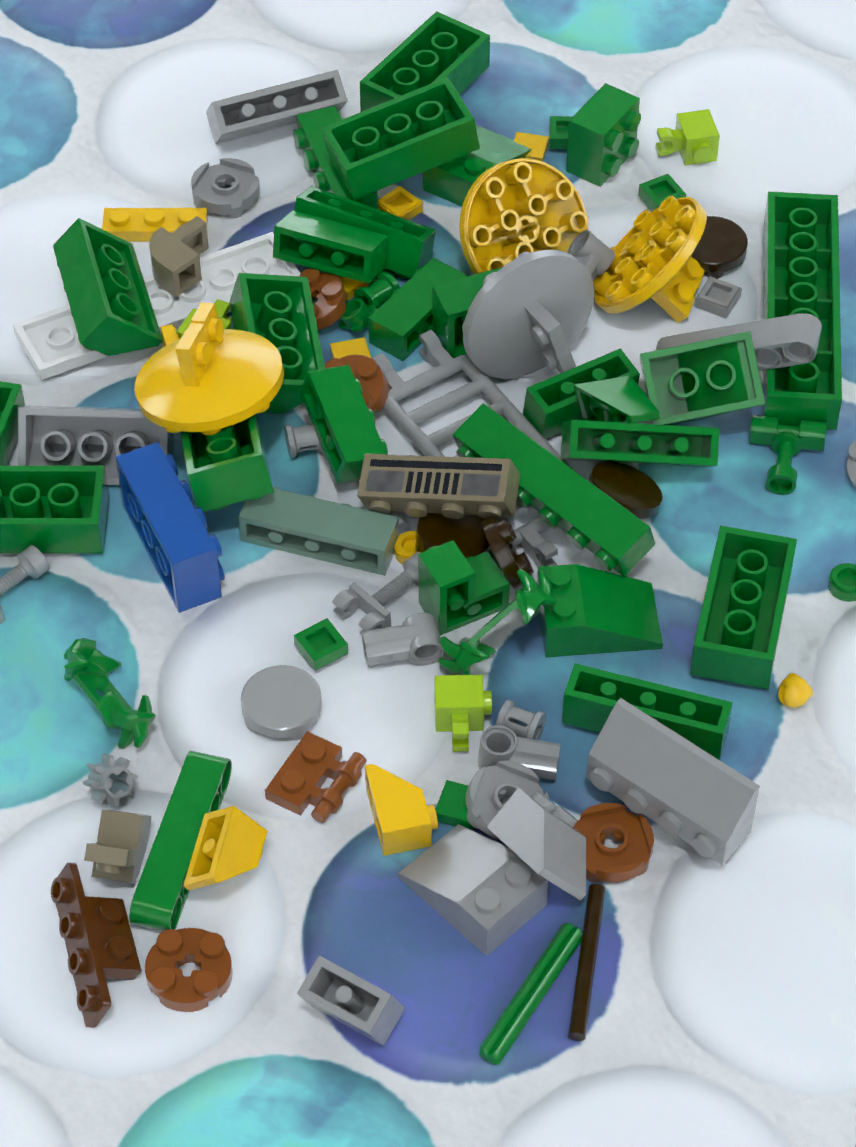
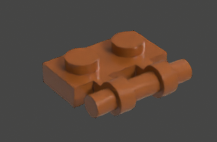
[265,731,367,823]

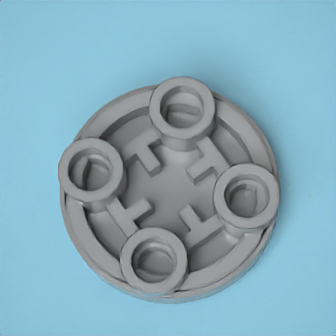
[241,665,322,740]

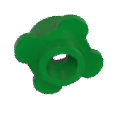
[339,298,376,333]

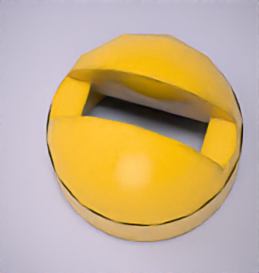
[778,673,813,708]

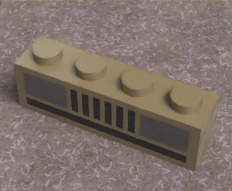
[357,454,521,520]

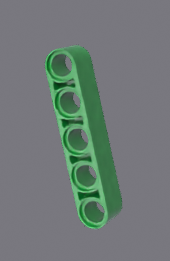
[129,751,232,931]

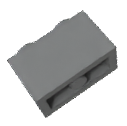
[297,955,405,1046]

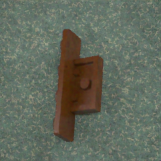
[51,863,141,1028]

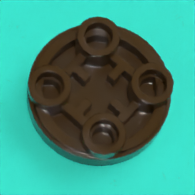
[691,216,748,279]
[588,461,663,519]
[415,513,491,558]
[482,516,534,591]

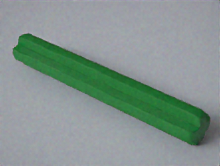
[479,922,582,1065]

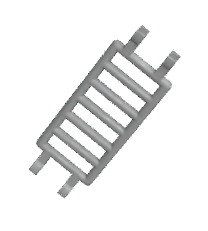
[372,330,571,567]

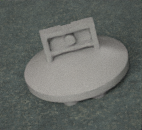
[462,250,594,379]

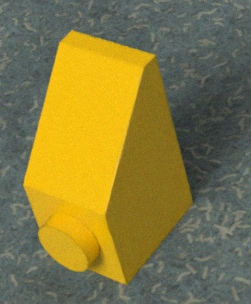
[365,764,438,856]
[183,806,268,890]

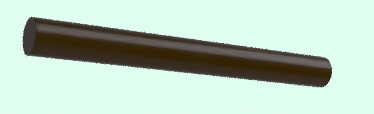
[568,884,606,1041]

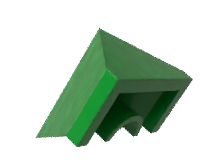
[573,375,660,423]

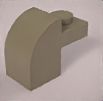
[149,216,209,298]
[84,810,152,883]

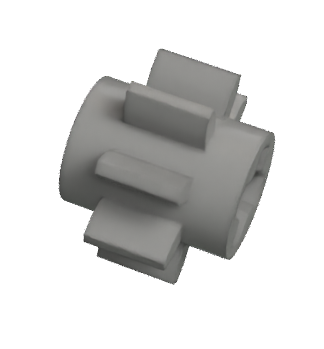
[83,753,138,806]

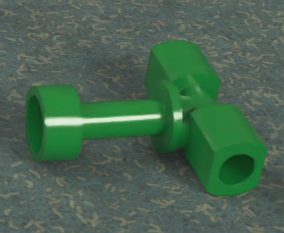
[750,415,827,495]

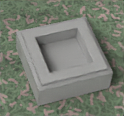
[694,276,742,319]

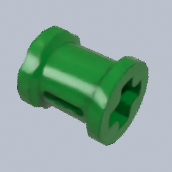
[354,271,400,308]

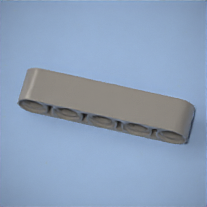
[656,314,822,371]

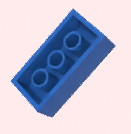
[115,442,225,613]

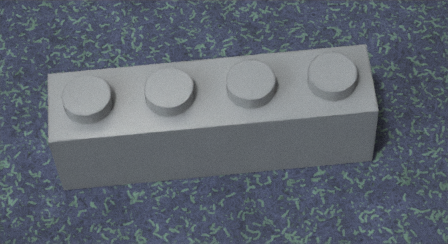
[206,70,348,144]

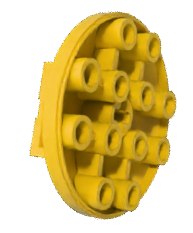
[459,158,588,274]
[593,196,707,323]
[134,302,284,435]

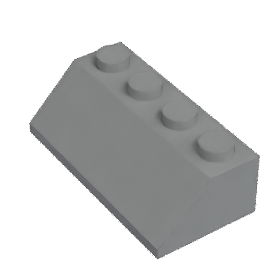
[18,406,173,485]
[586,698,760,866]

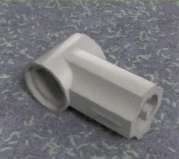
[568,230,615,281]
[361,613,444,666]
[478,725,561,780]

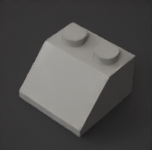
[487,787,586,901]

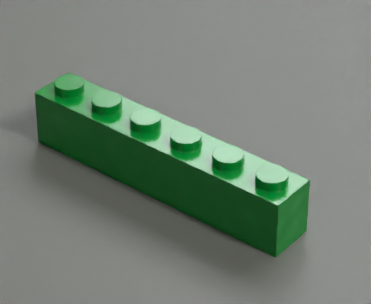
[452,403,655,577]

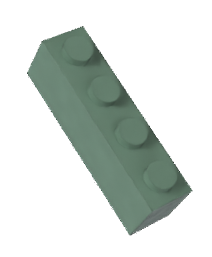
[238,487,399,576]

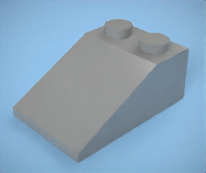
[398,824,548,956]

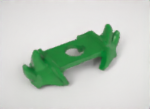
[438,569,556,675]
[64,638,156,749]

